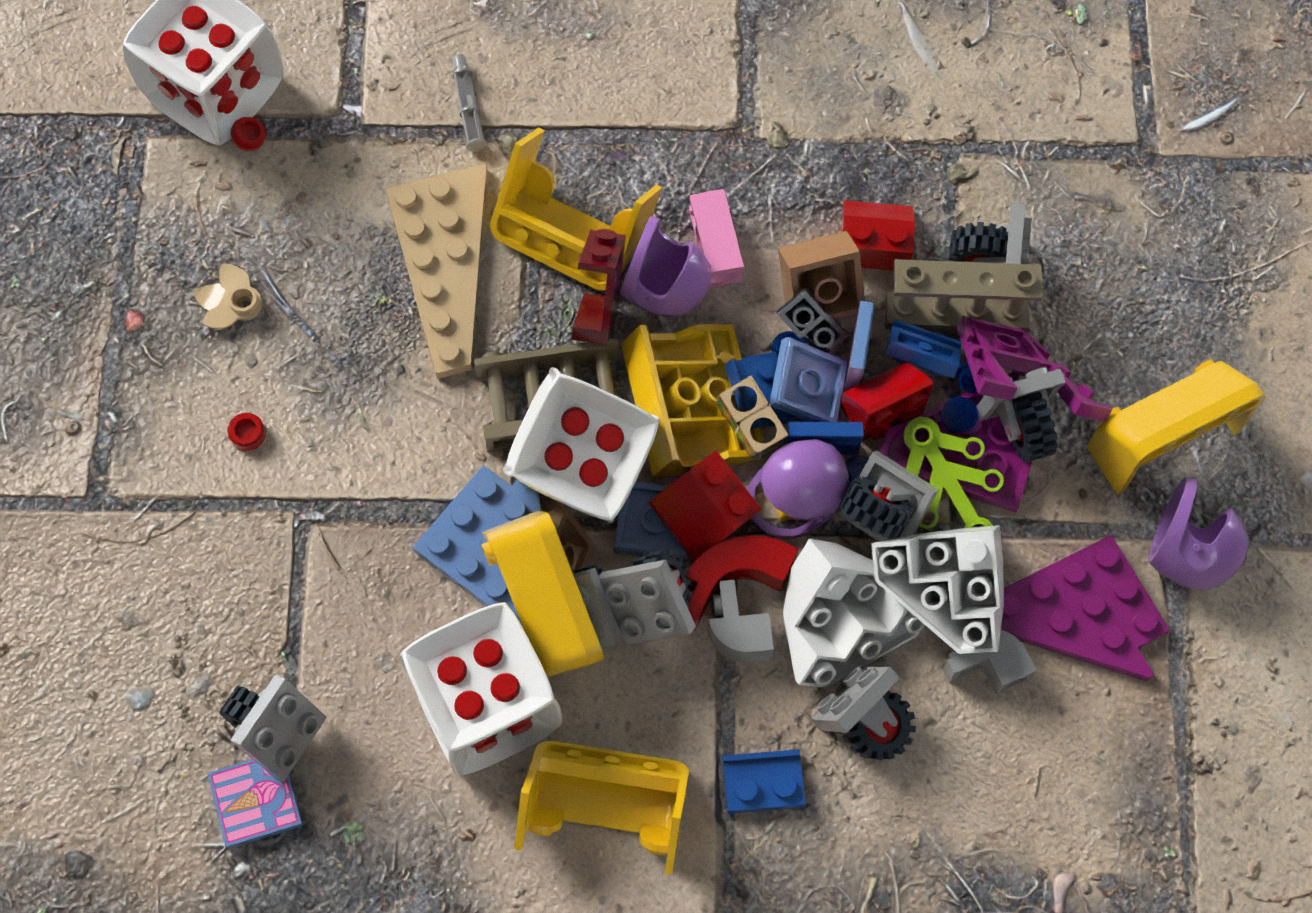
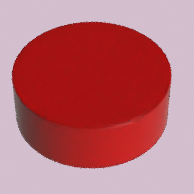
[227,413,266,451]

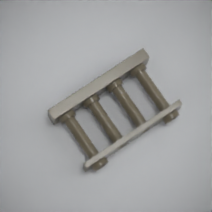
[885,259,1043,333]
[474,338,619,452]

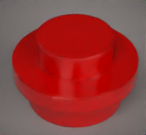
[230,117,266,151]

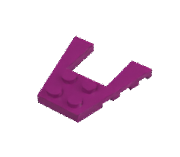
[957,315,1112,422]

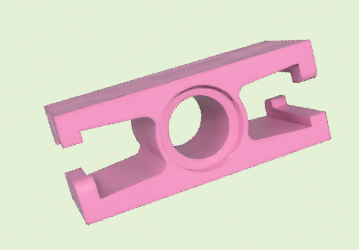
[689,189,744,288]

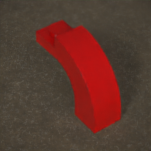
[686,535,799,631]

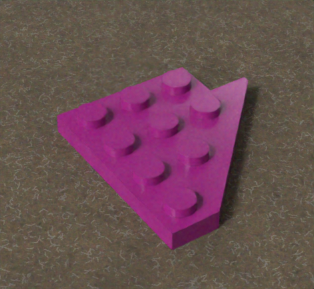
[880,372,1032,512]
[1001,535,1170,681]

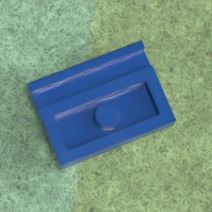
[885,319,962,378]
[725,352,798,431]
[785,422,863,455]
[722,749,805,814]

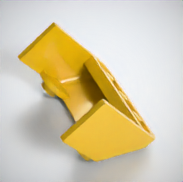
[490,128,662,290]
[1087,359,1266,495]
[481,510,604,677]
[514,741,689,875]

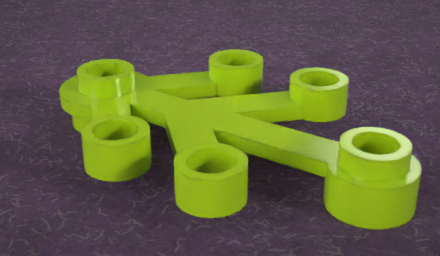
[904,417,1004,529]

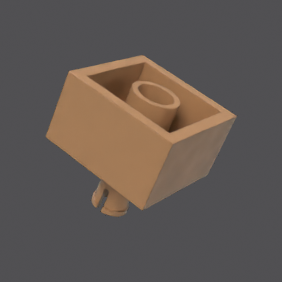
[778,231,865,320]

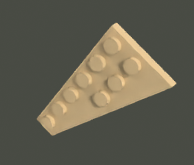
[385,163,488,379]

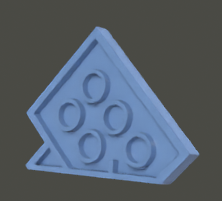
[412,465,541,624]

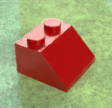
[841,200,915,271]
[648,450,761,561]

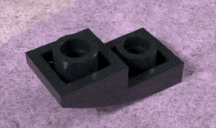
[776,288,848,353]

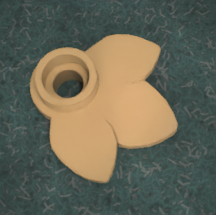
[193,263,263,330]

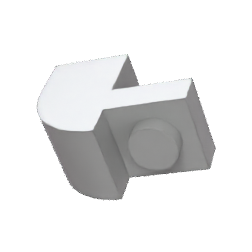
[708,580,774,662]
[943,630,1037,695]

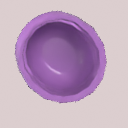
[619,216,711,318]
[747,439,849,539]
[1148,477,1250,591]

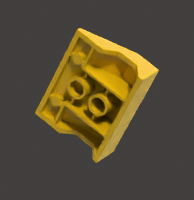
[621,324,765,477]

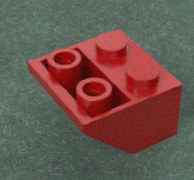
[840,362,933,442]

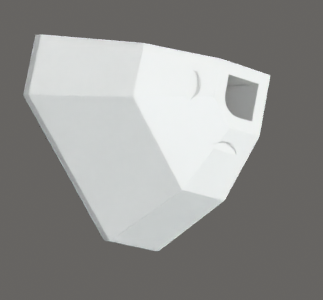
[872,526,1004,654]
[783,539,926,688]

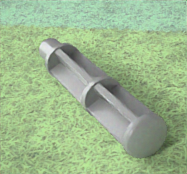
[452,54,487,152]

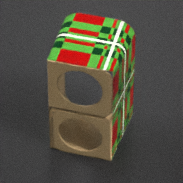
[716,375,788,460]

